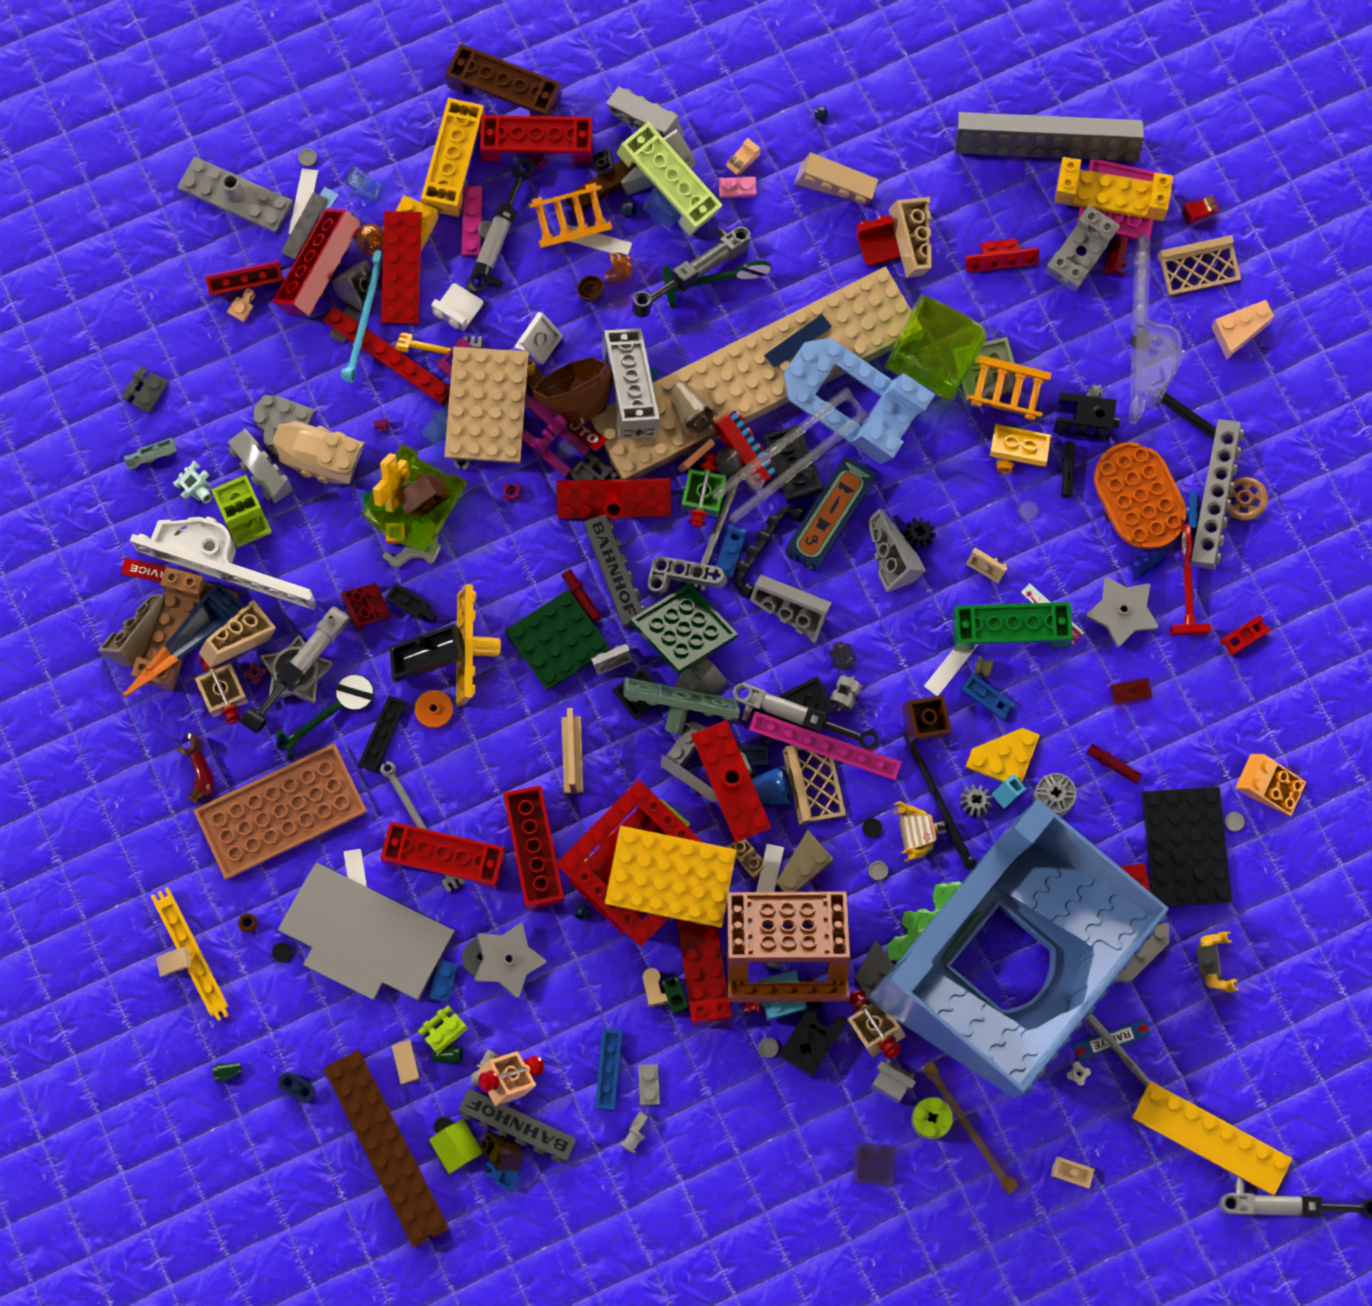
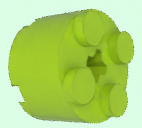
[911,1097,953,1140]

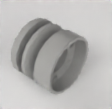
[1032,773,1076,817]

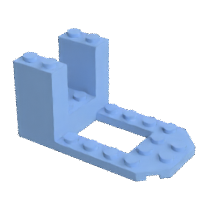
[783,338,935,464]

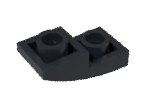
[592,148,615,177]

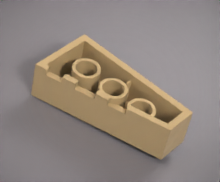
[199,599,276,668]

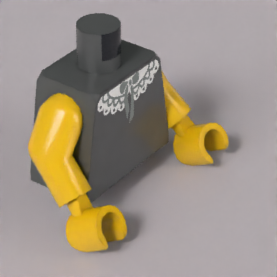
[1196,931,1238,993]

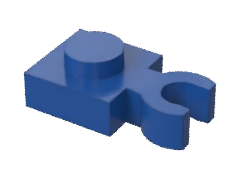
[483,1161,521,1192]

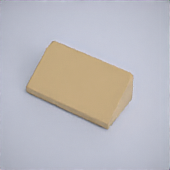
[392,1040,420,1084]

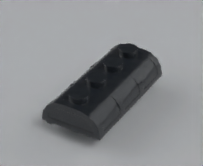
[389,624,465,683]

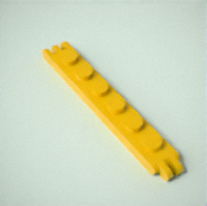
[151,887,229,1021]

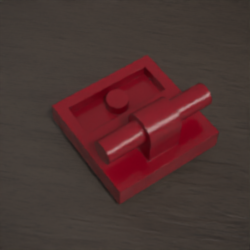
[341,583,391,632]

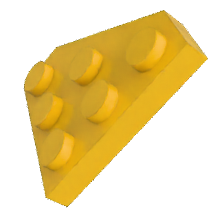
[965,728,1040,783]

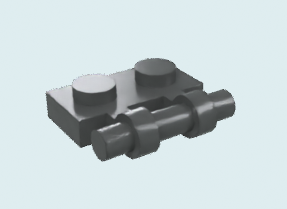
[121,366,169,414]
[569,452,619,480]

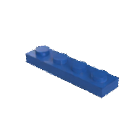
[595,1028,622,1110]

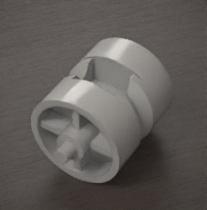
[830,676,863,711]

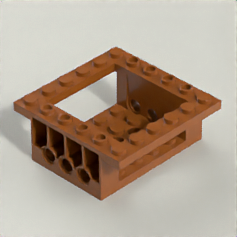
[727,892,850,1002]

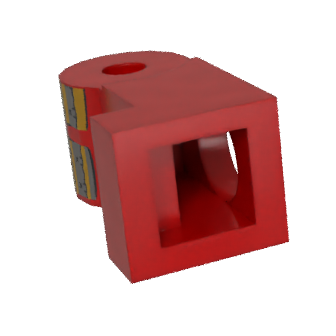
[1181,195,1220,225]

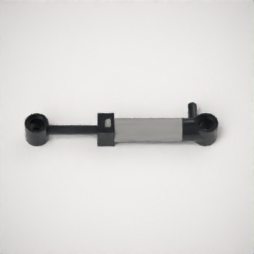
[466,158,535,294]

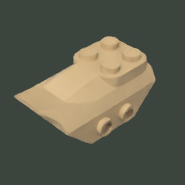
[272,420,365,484]

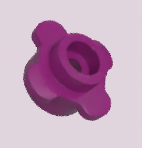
[503,483,521,502]
[244,662,267,684]

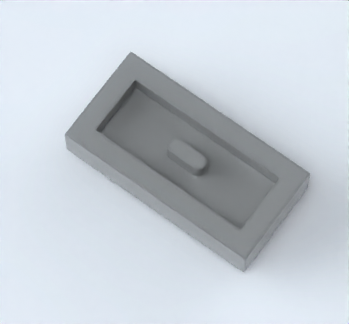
[638,1064,660,1106]

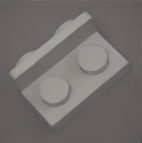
[591,644,633,675]

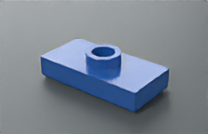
[1186,491,1200,533]

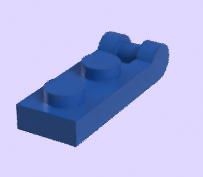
[716,524,748,579]
[960,674,1016,721]

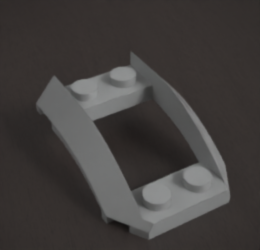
[660,720,752,803]

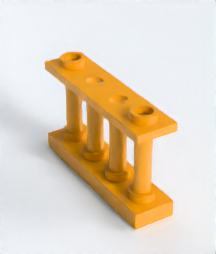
[528,183,613,248]
[966,355,1051,420]

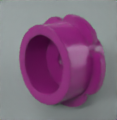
[529,153,547,170]
[373,418,391,432]

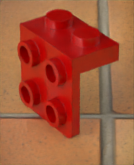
[855,215,900,266]

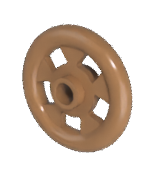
[1226,477,1268,520]

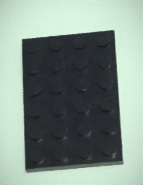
[1141,787,1232,907]

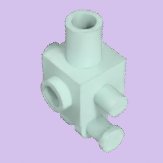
[173,461,212,503]

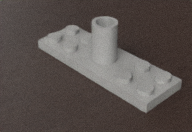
[177,156,293,234]

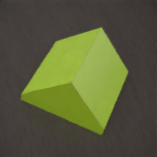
[429,1119,483,1174]

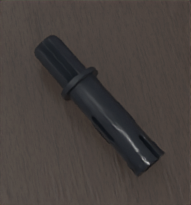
[1061,441,1076,498]

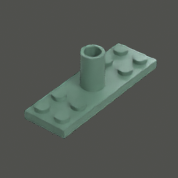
[623,677,740,734]

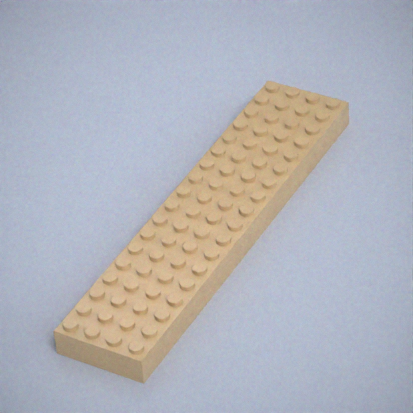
[589,266,922,479]

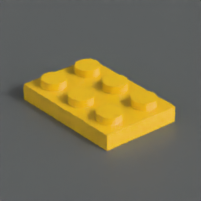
[990,424,1051,467]

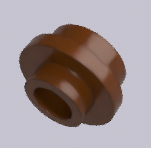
[238,913,258,933]

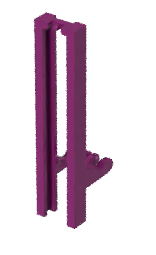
[436,337,591,480]

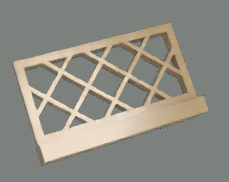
[1157,235,1241,296]
[562,708,583,794]
[783,745,846,825]

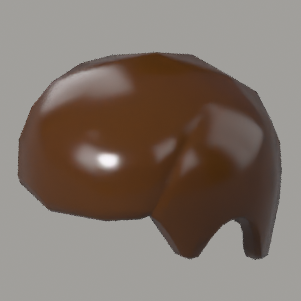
[577,275,605,303]

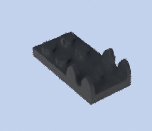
[763,425,823,505]
[751,676,836,746]

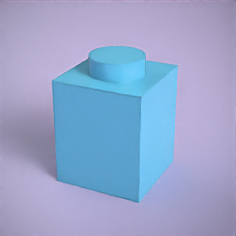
[991,774,1027,808]

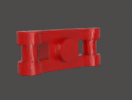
[1220,615,1271,657]

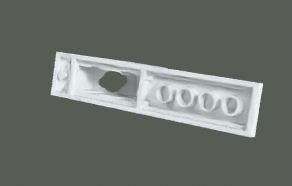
[130,517,317,610]

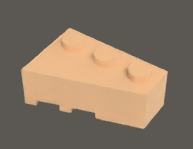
[1211,300,1274,359]

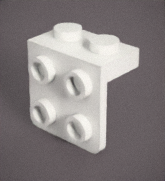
[431,284,483,332]

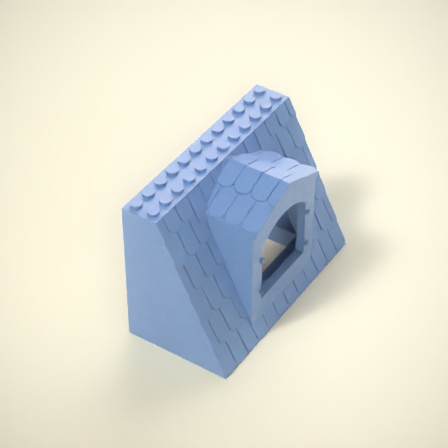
[866,799,1169,1098]

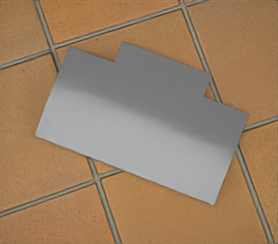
[278,862,455,1001]

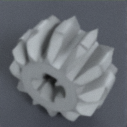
[959,784,993,818]

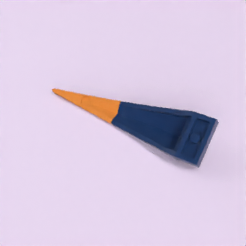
[123,583,246,698]

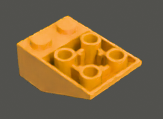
[1235,754,1306,816]

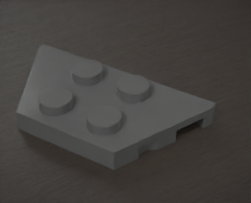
[855,940,894,997]

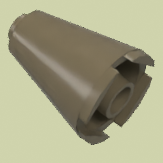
[670,382,717,435]

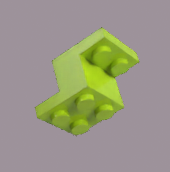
[211,475,272,548]

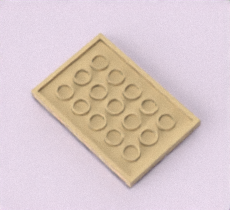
[444,347,529,463]

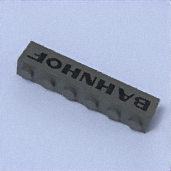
[584,514,645,630]
[458,1088,577,1164]

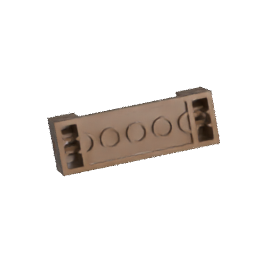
[131,567,207,692]

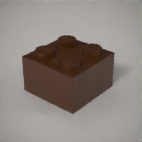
[396,474,452,517]
[901,695,952,743]

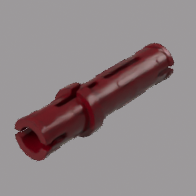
[561,569,602,623]
[1086,743,1142,784]

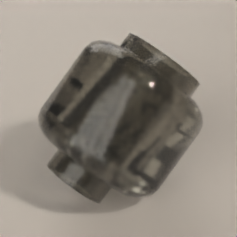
[715,448,742,476]
[829,641,857,671]

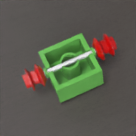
[682,453,726,528]

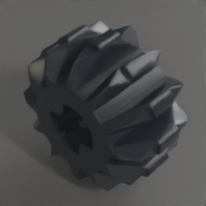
[903,517,936,550]

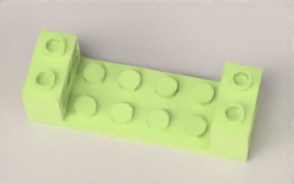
[616,122,722,236]

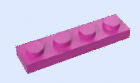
[462,186,483,258]

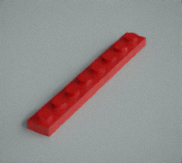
[323,306,450,405]

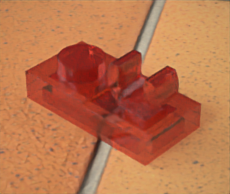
[1110,678,1153,705]

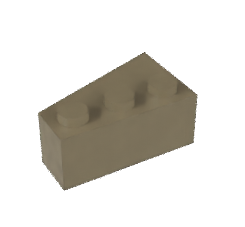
[776,830,833,892]

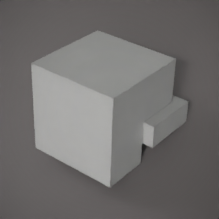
[871,1059,916,1104]

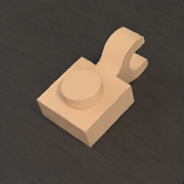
[227,288,256,323]

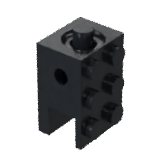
[1053,392,1120,442]

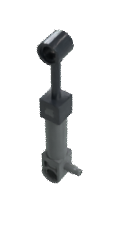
[632,227,750,318]

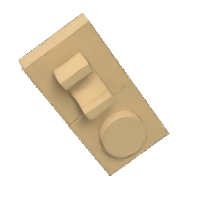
[966,548,1008,583]
[1051,1157,1094,1188]

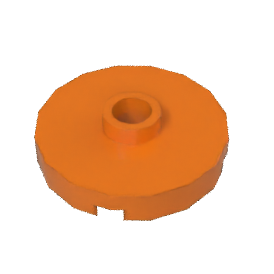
[415,690,453,729]

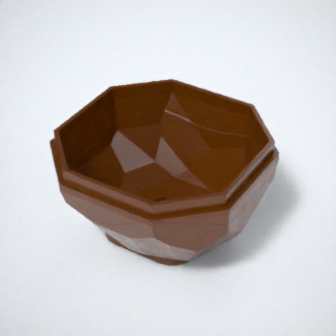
[533,357,612,425]

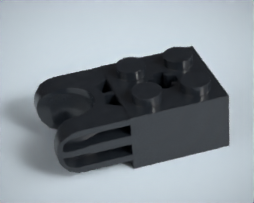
[778,1002,847,1078]

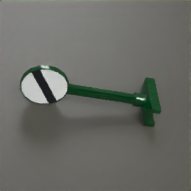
[662,261,772,308]
[276,674,374,761]

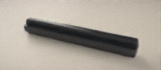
[1153,388,1216,438]

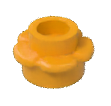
[996,458,1014,474]

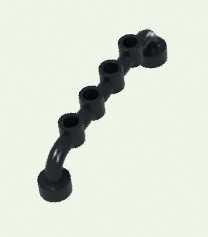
[735,505,805,599]

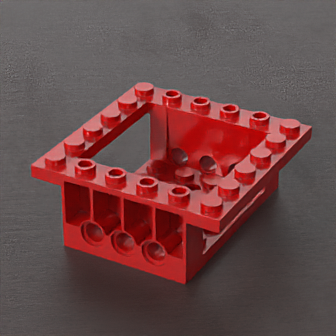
[556,779,704,947]

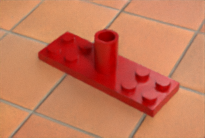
[556,478,671,519]
[691,720,772,843]

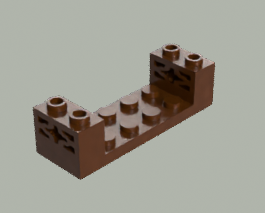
[445,44,562,116]

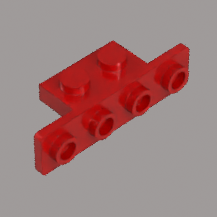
[965,238,1039,273]

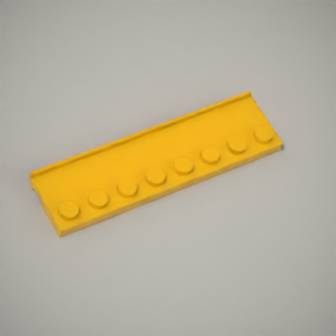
[1132,1081,1292,1196]

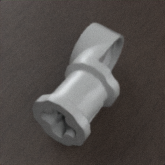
[620,1111,648,1154]

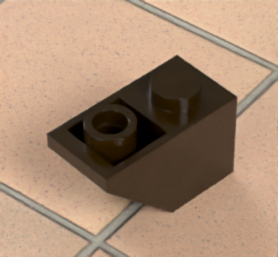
[480,1131,524,1171]

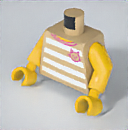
[893,802,946,862]

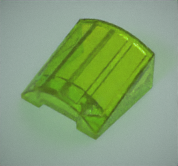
[884,294,987,401]
[361,444,468,552]

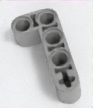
[648,557,727,596]

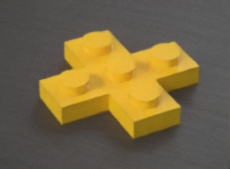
[373,453,410,513]

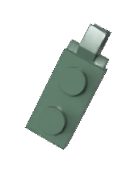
[124,437,177,469]

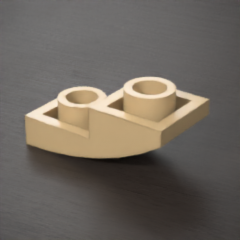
[727,839,765,879]
[156,946,192,977]

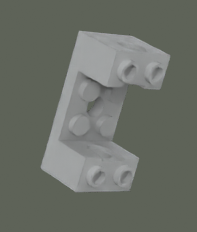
[1045,205,1120,292]

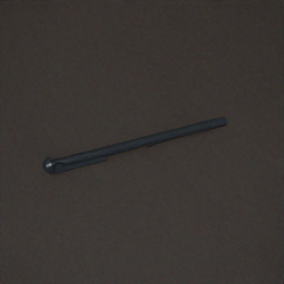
[903,731,977,870]

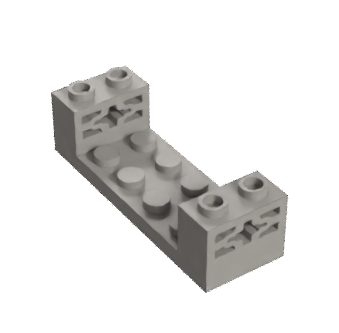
[601,328,660,439]

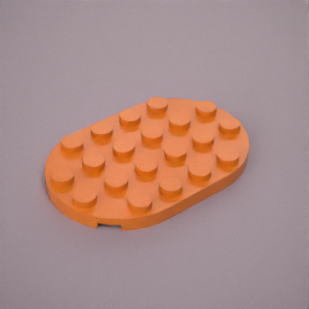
[1094,442,1186,550]

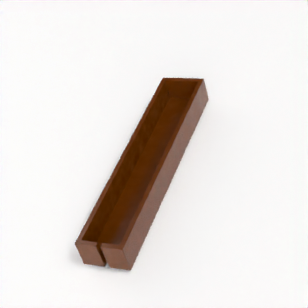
[323,1049,451,1249]

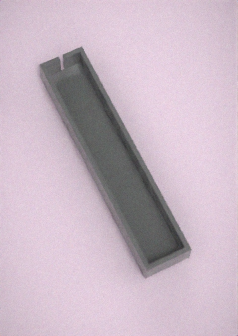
[955,112,1144,162]

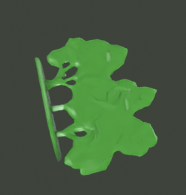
[886,881,982,962]

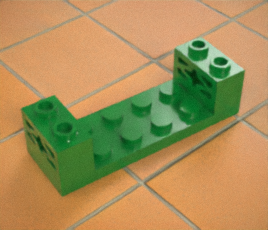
[952,602,1073,651]

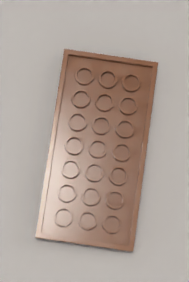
[193,743,368,880]

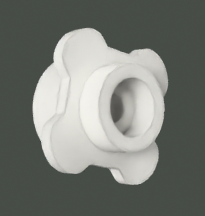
[1067,1062,1091,1086]

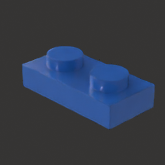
[429,960,458,1004]

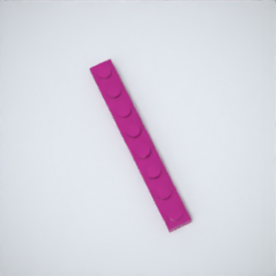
[749,711,901,780]

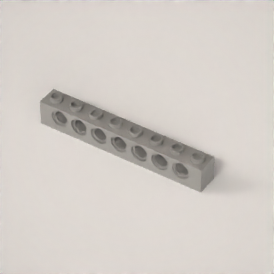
[1191,419,1244,570]

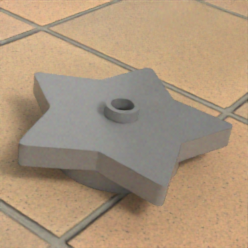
[1085,577,1158,648]
[260,635,333,704]
[474,923,546,998]

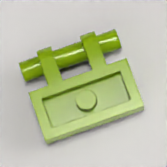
[418,1005,468,1055]

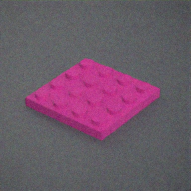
[1076,159,1163,243]

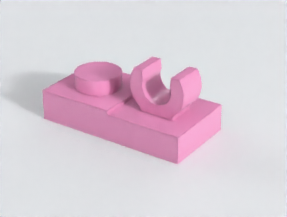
[719,177,756,198]

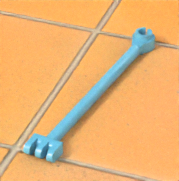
[341,250,383,382]

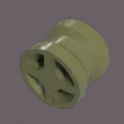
[974,656,994,678]

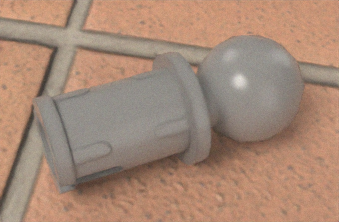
[470,1049,498,1087]

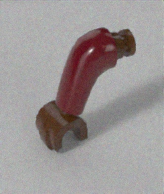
[176,732,215,804]

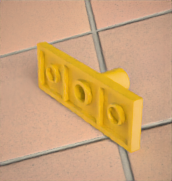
[456,584,501,706]

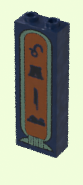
[785,455,877,572]

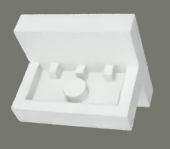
[515,312,563,365]

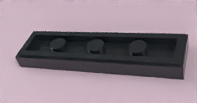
[358,695,407,773]

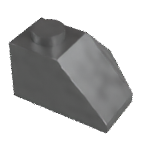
[331,260,372,310]
[674,658,728,695]

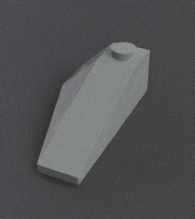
[621,129,696,195]
[868,508,926,592]

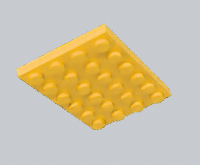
[604,826,737,928]

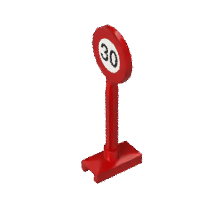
[1170,524,1211,635]

